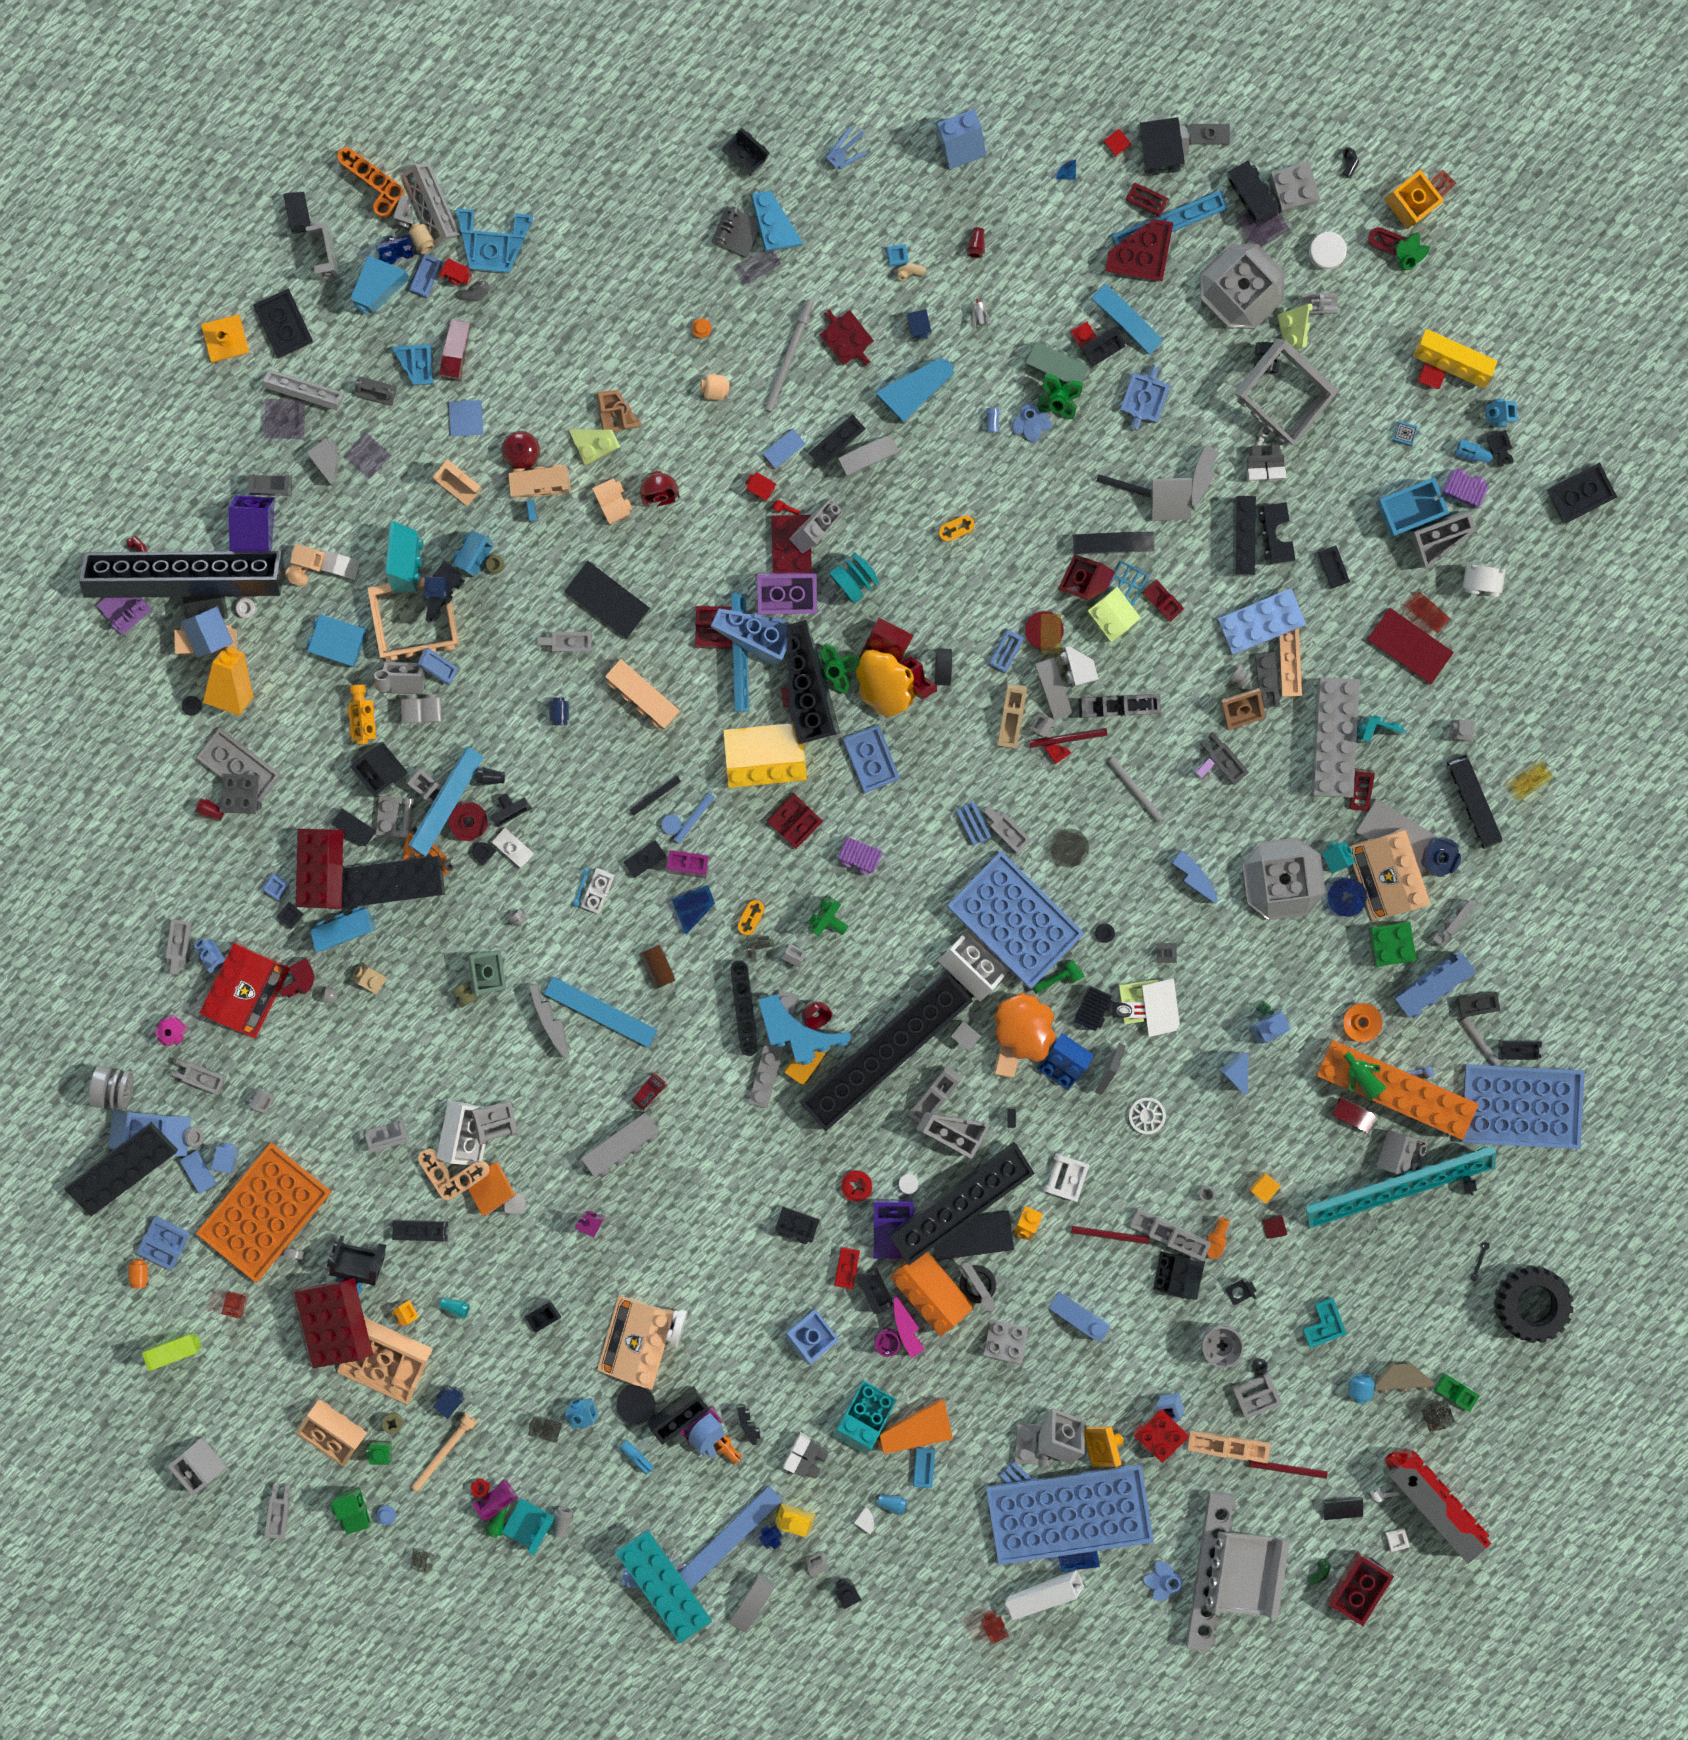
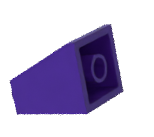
[228,495,275,551]

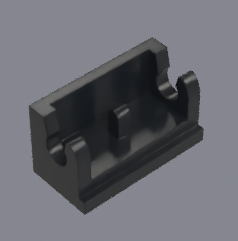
[1081,326,1125,367]
[1498,1040,1542,1060]
[857,1267,893,1314]

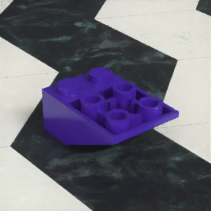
[873,1200,914,1259]

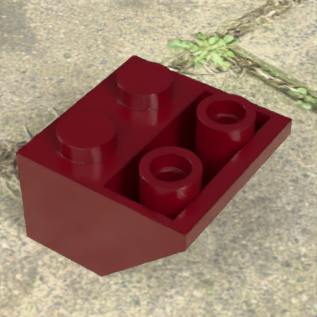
[859,618,914,663]

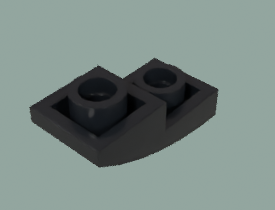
[331,807,376,847]
[737,1404,761,1445]

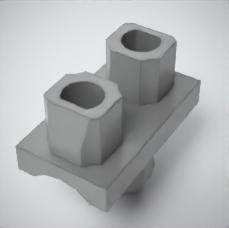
[1302,293,1338,314]

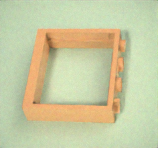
[368,576,460,662]

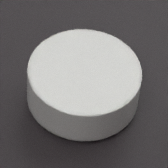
[235,598,256,618]
[899,1174,919,1194]

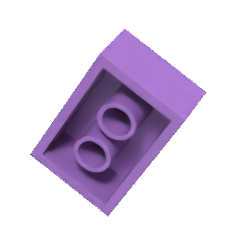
[757,572,817,614]

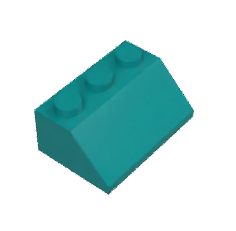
[385,521,424,593]

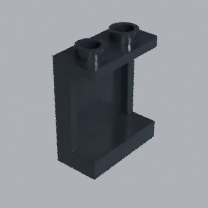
[1138,117,1185,175]
[327,1235,387,1286]

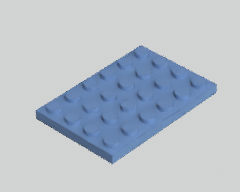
[946,851,1085,989]
[1461,1064,1585,1149]

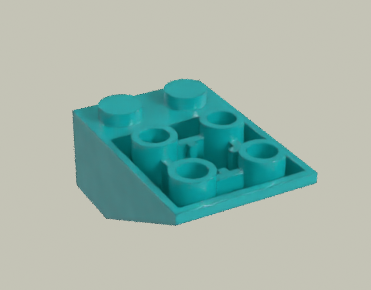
[832,1380,897,1455]

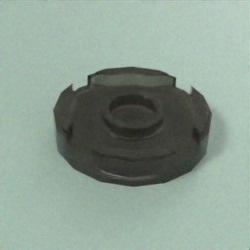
[1050,828,1089,867]

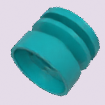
[829,552,880,605]

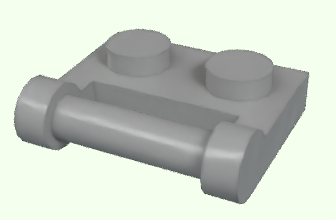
[376,796,415,838]
[472,1100,518,1145]
[1232,1371,1282,1419]
[1015,1423,1050,1466]

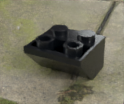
[350,742,408,797]
[1153,1251,1205,1300]

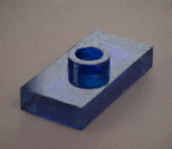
[1058,1551,1100,1572]

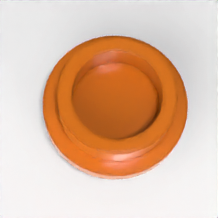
[692,318,712,338]

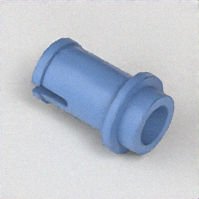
[985,408,1001,432]

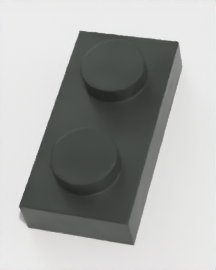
[1457,991,1501,1018]

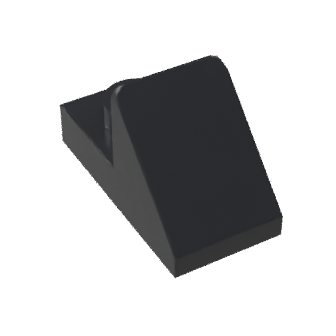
[525,1300,561,1333]

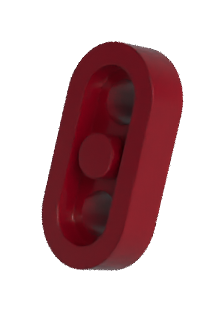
[1368,227,1406,256]

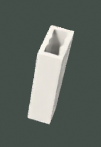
[1005,1568,1084,1620]

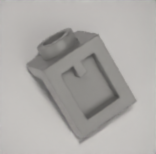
[393,195,416,229]

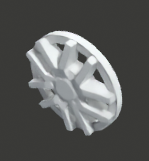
[1129,1097,1166,1134]

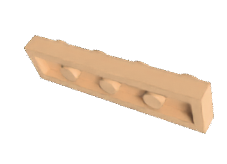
[1279,628,1302,697]

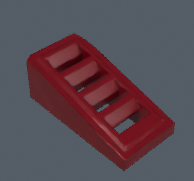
[1349,768,1375,811]

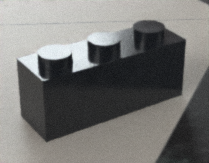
[1227,161,1279,227]
[647,1386,709,1445]

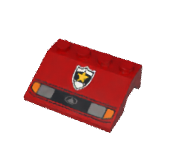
[199,942,290,1038]

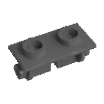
[355,376,397,406]

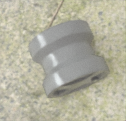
[1229,665,1253,689]

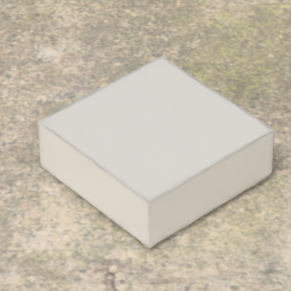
[1385,1527,1410,1552]

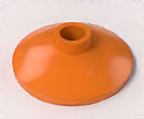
[1343,1003,1383,1042]

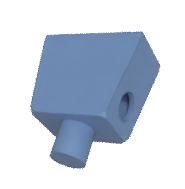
[1249,1009,1291,1044]

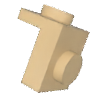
[352,962,387,994]

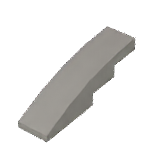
[529,984,570,1059]
[1129,1208,1211,1261]

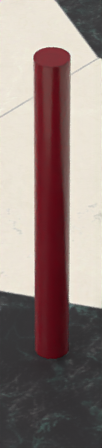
[1029,728,1108,748]
[1071,1226,1149,1244]
[1249,1460,1328,1479]

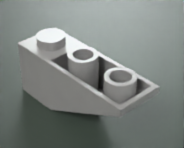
[790,498,844,554]

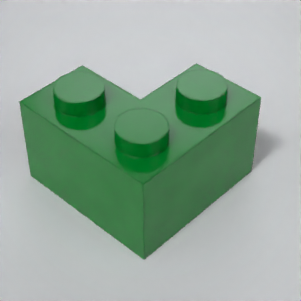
[330,1487,371,1535]

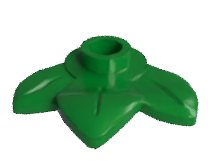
[1396,232,1430,271]

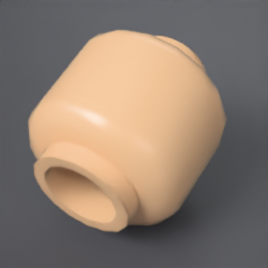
[700,374,729,401]

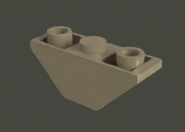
[1374,1361,1434,1393]

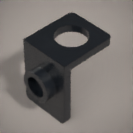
[1225,1278,1257,1305]

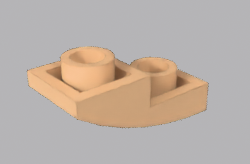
[994,1045,1018,1079]

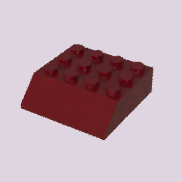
[291,1278,373,1368]

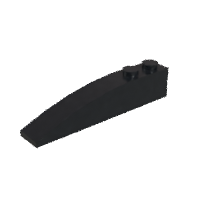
[787,620,840,744]

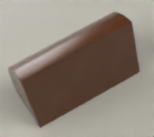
[639,945,676,989]

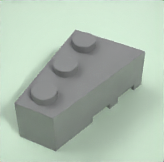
[1409,511,1476,569]
[916,1112,991,1159]

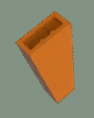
[877,1398,953,1454]

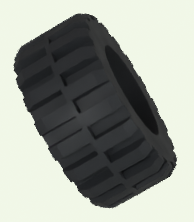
[1494,1265,1574,1343]

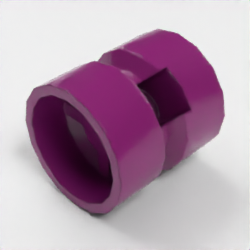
[874,1328,900,1357]

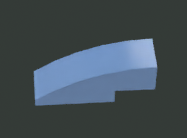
[1171,850,1218,904]

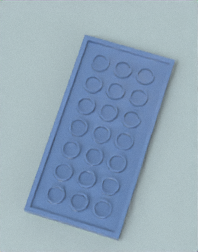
[986,1464,1154,1565]

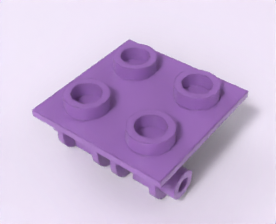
[97,597,152,635]

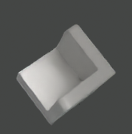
[950,1020,981,1050]

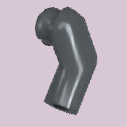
[462,281,489,301]

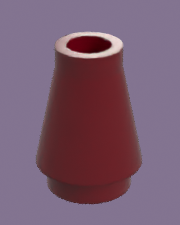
[966,227,985,258]
[195,798,224,821]

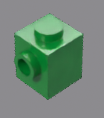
[366,1441,392,1465]

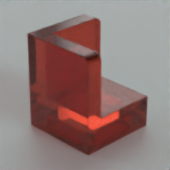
[221,1291,249,1319]

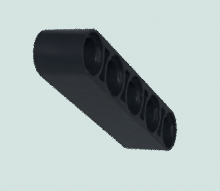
[1446,754,1503,849]
[730,960,758,1056]

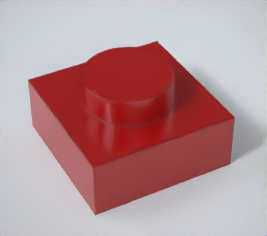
[1070,321,1097,349]

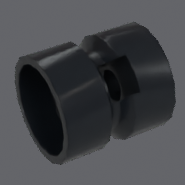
[1253,342,1280,374]

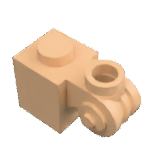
[285,544,325,587]

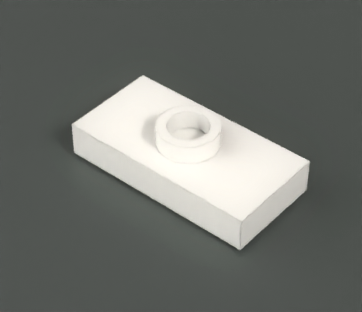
[492,828,534,868]

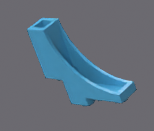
[759,994,851,1065]

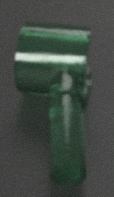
[1256,1000,1274,1016]

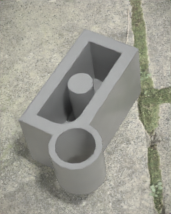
[374,662,425,694]

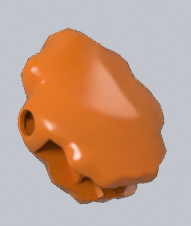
[994,993,1056,1062]

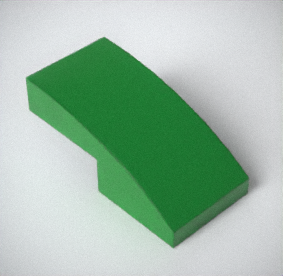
[1434,1373,1480,1412]

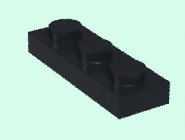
[809,414,866,468]

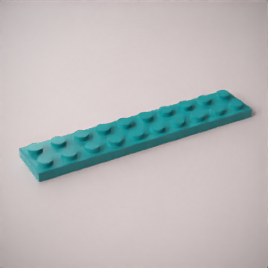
[1306,1146,1496,1229]

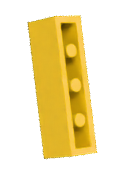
[1413,329,1497,389]

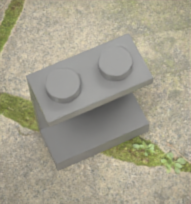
[306,222,340,280]

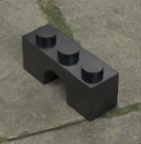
[1259,502,1296,565]

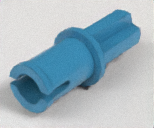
[619,1440,654,1475]

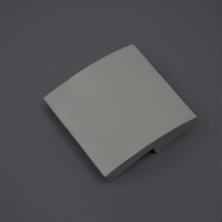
[1151,478,1192,521]

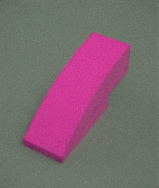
[893,1294,924,1358]

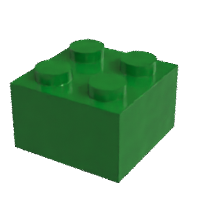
[1368,921,1417,967]

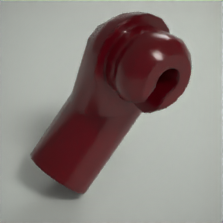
[126,536,148,552]

